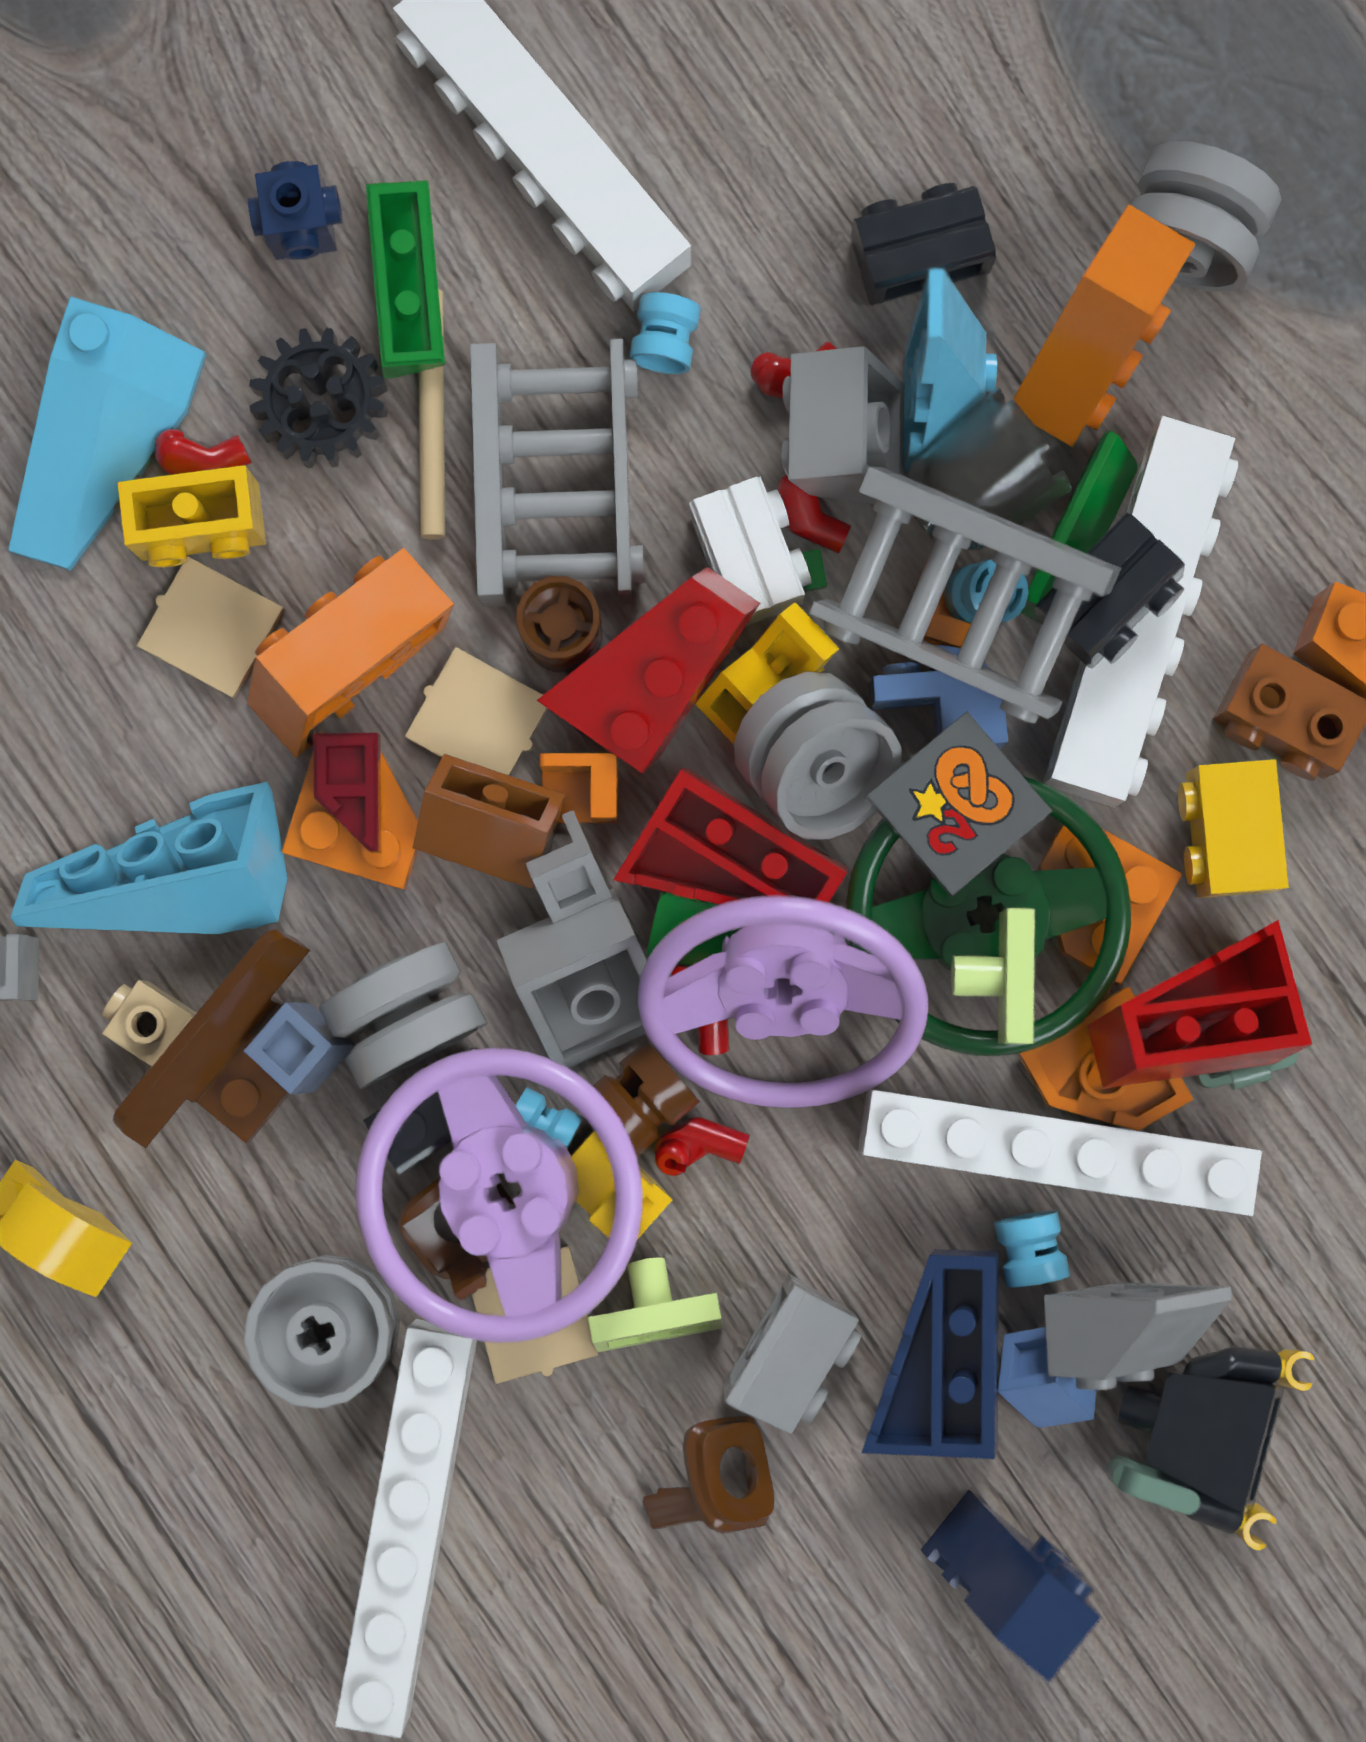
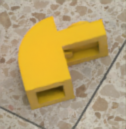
[695,602,840,745]
[571,1130,672,1241]
[0,1160,132,1297]

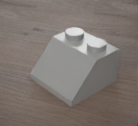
[781,346,904,504]
[496,888,647,1068]
[723,1274,861,1434]
[1044,1282,1232,1390]

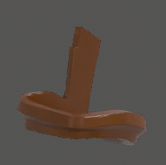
[397,1177,515,1300]
[642,1416,774,1533]

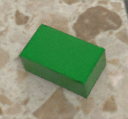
[802,549,827,592]

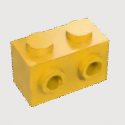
[117,465,266,567]
[1178,759,1289,899]

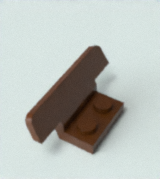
[113,929,310,1148]

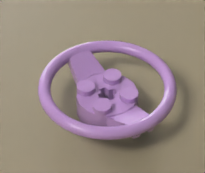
[638,896,928,1108]
[356,1048,642,1343]

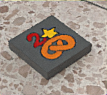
[865,712,1052,897]

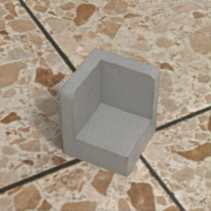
[526,810,612,924]
[0,934,39,1001]

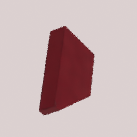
[313,733,381,853]

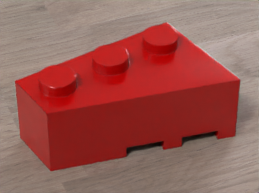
[536,567,761,773]
[613,768,849,905]
[1087,920,1312,1089]

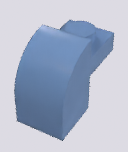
[869,645,1008,750]

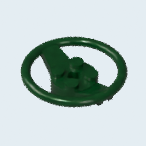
[846,776,1131,1056]

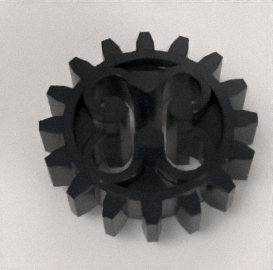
[249,328,388,468]

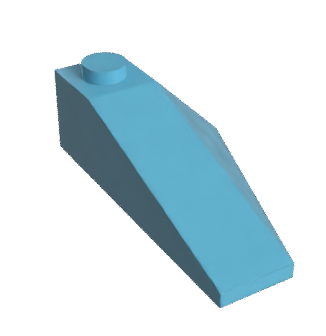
[903,269,997,471]
[8,296,207,571]
[10,782,288,934]

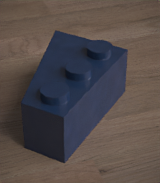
[862,1249,999,1459]
[920,1490,1102,1683]

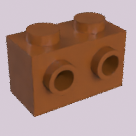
[1213,643,1366,781]
[412,753,565,889]

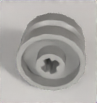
[1130,141,1282,292]
[734,672,901,839]
[318,942,488,1089]
[244,1254,400,1409]

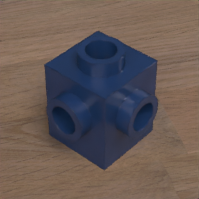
[248,161,343,260]

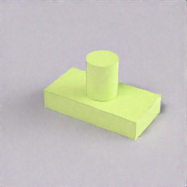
[951,909,1034,1044]
[588,1258,724,1352]

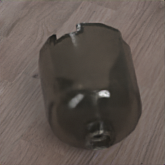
[910,388,1072,551]

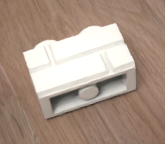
[689,477,811,626]

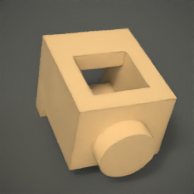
[102,980,197,1067]

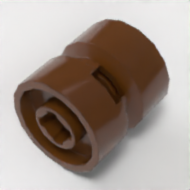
[516,576,602,672]
[593,1039,700,1157]

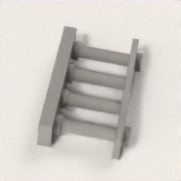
[470,339,644,607]
[809,467,1121,723]

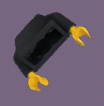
[1118,1346,1315,1550]

